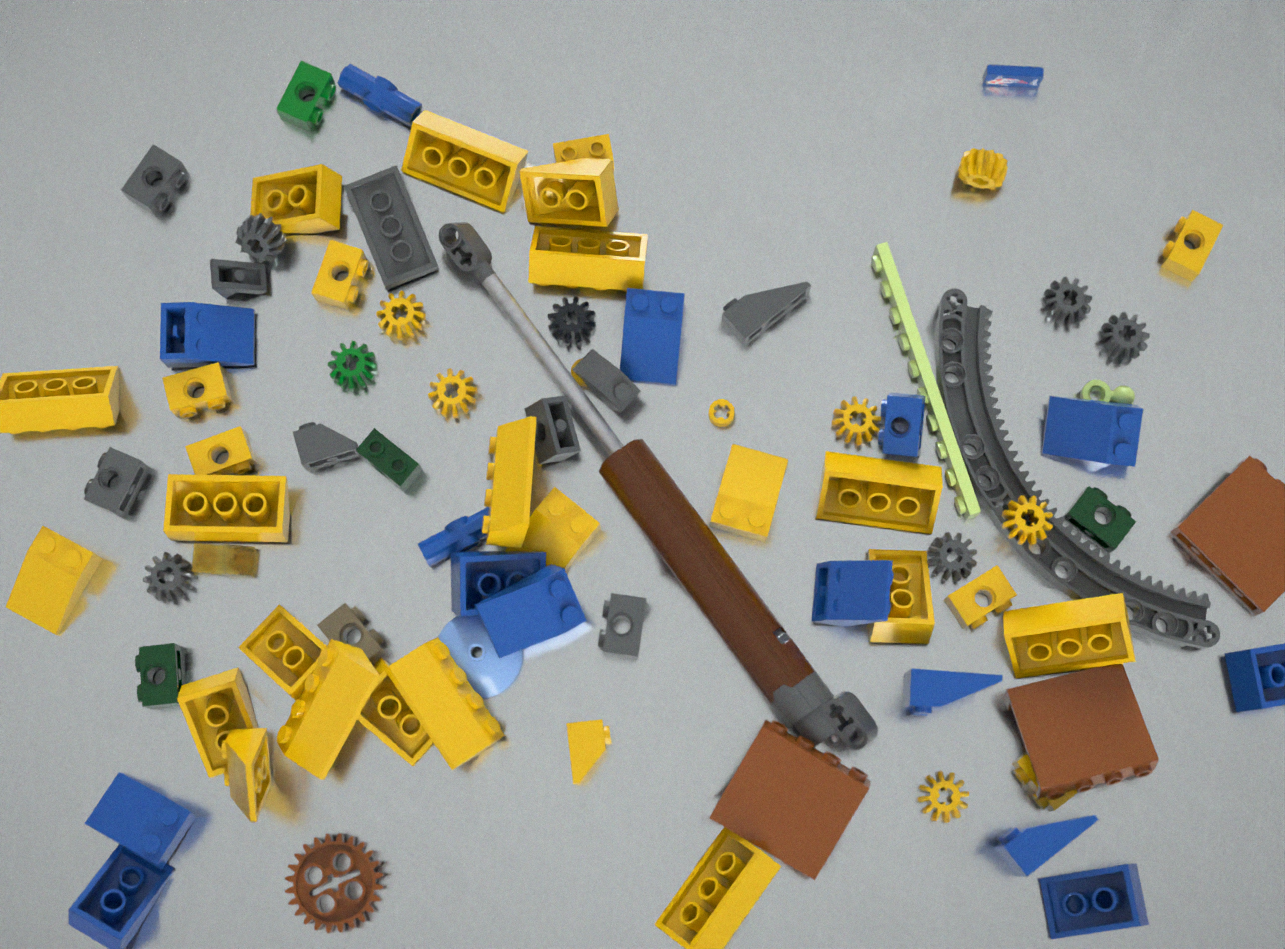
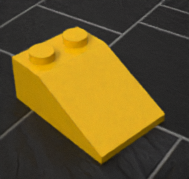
[519,158,619,227]
[250,164,342,234]
[709,444,788,542]
[506,486,601,571]
[6,526,103,635]
[868,549,935,644]
[238,604,327,701]
[357,657,433,766]
[177,667,258,778]
[222,728,272,822]

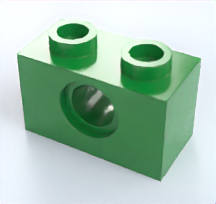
[276,61,336,132]

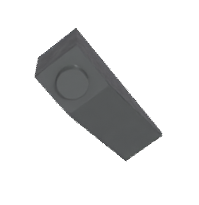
[722,281,811,346]

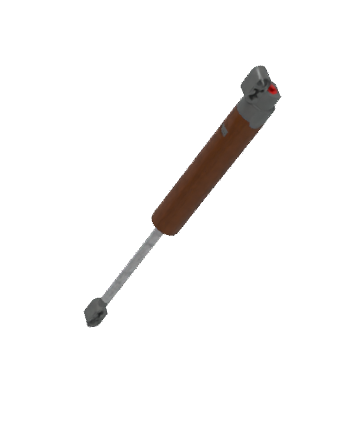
[438,222,878,750]

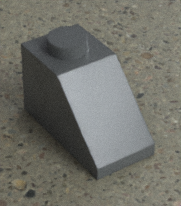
[572,349,641,412]
[293,422,359,470]

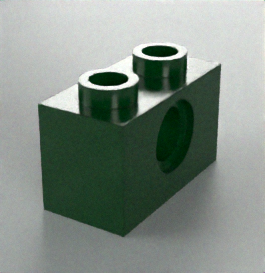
[355,428,423,493]
[1064,486,1137,553]
[135,643,184,709]

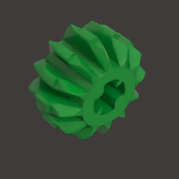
[328,340,378,391]

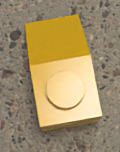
[566,719,611,785]

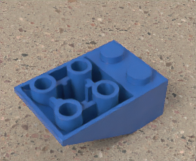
[160,302,255,368]
[811,560,893,627]

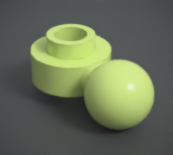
[1080,380,1135,404]

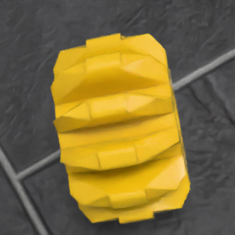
[958,148,1008,190]
[376,290,426,340]
[428,368,478,418]
[831,396,881,446]
[1002,495,1053,546]
[917,771,969,823]

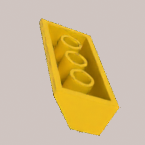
[401,110,529,212]
[528,226,648,292]
[0,366,120,434]
[481,416,537,548]
[816,451,943,534]
[163,474,290,542]
[1003,593,1136,679]
[384,637,505,770]
[276,639,380,780]
[654,827,781,949]

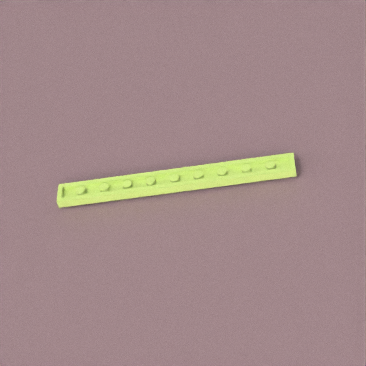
[871,242,981,520]

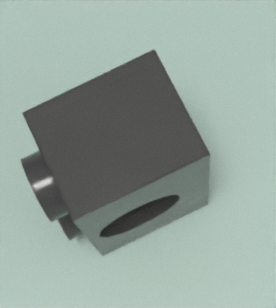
[121,144,187,217]
[525,395,581,464]
[84,447,148,518]
[598,593,646,660]

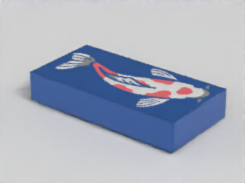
[982,64,1044,88]

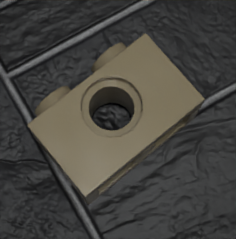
[317,603,385,663]

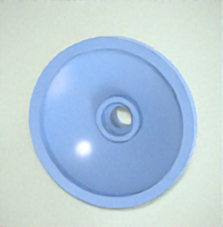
[438,615,523,699]

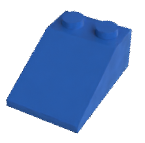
[620,288,685,386]
[1042,395,1143,467]
[451,551,546,616]
[475,564,587,658]
[1225,643,1285,712]
[902,668,1003,716]
[85,772,196,870]
[993,815,1099,877]
[68,845,174,949]
[1039,863,1149,939]

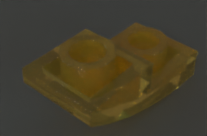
[191,543,255,577]

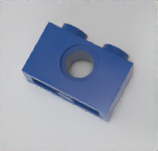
[878,393,926,457]

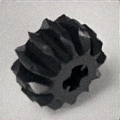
[548,297,596,346]

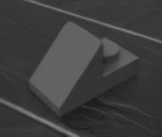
[210,259,267,298]

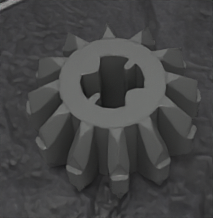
[235,213,286,264]
[1042,276,1092,326]
[1099,312,1150,362]
[927,532,977,582]
[142,552,195,603]

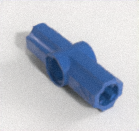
[337,64,423,126]
[418,507,489,567]

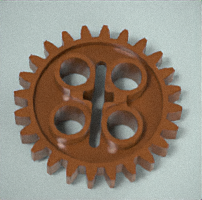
[285,833,385,933]

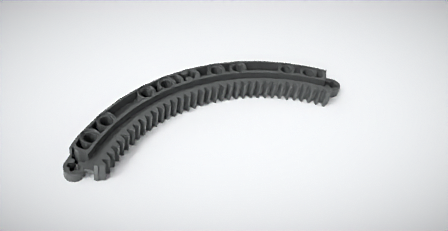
[934,288,1220,649]

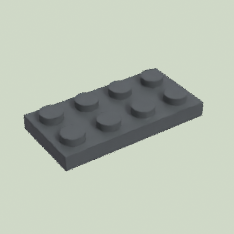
[344,165,439,290]

